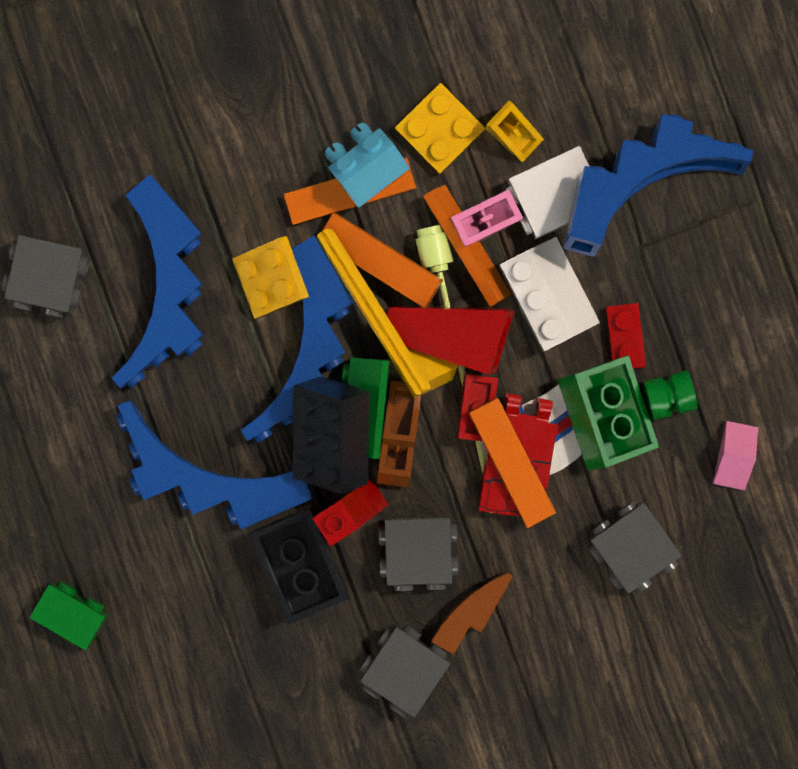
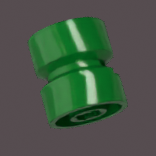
[642,370,698,421]

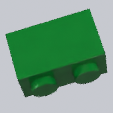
[30,581,109,651]

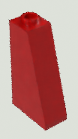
[385,306,515,375]
[312,478,389,547]

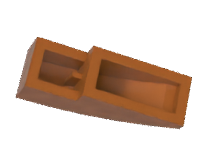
[377,380,421,488]
[431,571,513,655]

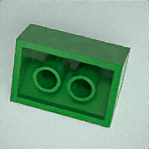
[557,355,659,471]
[342,358,390,459]

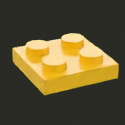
[395,83,486,175]
[232,236,309,319]

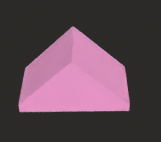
[451,190,523,247]
[712,421,758,490]

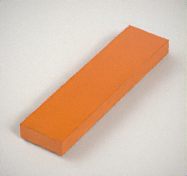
[284,157,416,226]
[424,185,512,307]
[323,213,443,308]
[468,397,556,528]

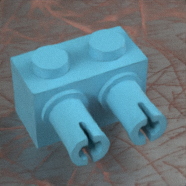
[325,123,410,208]

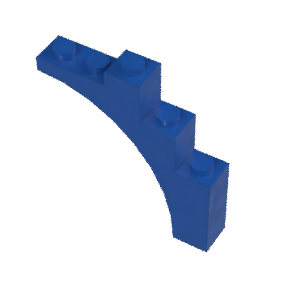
[563,114,753,257]
[112,174,205,389]
[241,236,355,443]
[116,401,314,529]

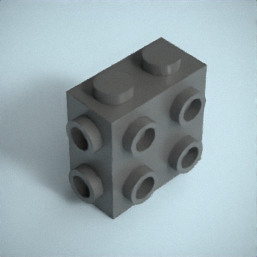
[2,235,90,318]
[588,500,682,594]
[379,517,458,591]
[359,624,451,718]

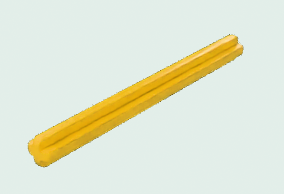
[316,229,430,396]

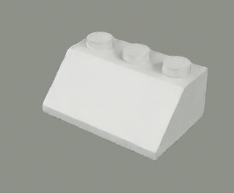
[499,237,600,352]

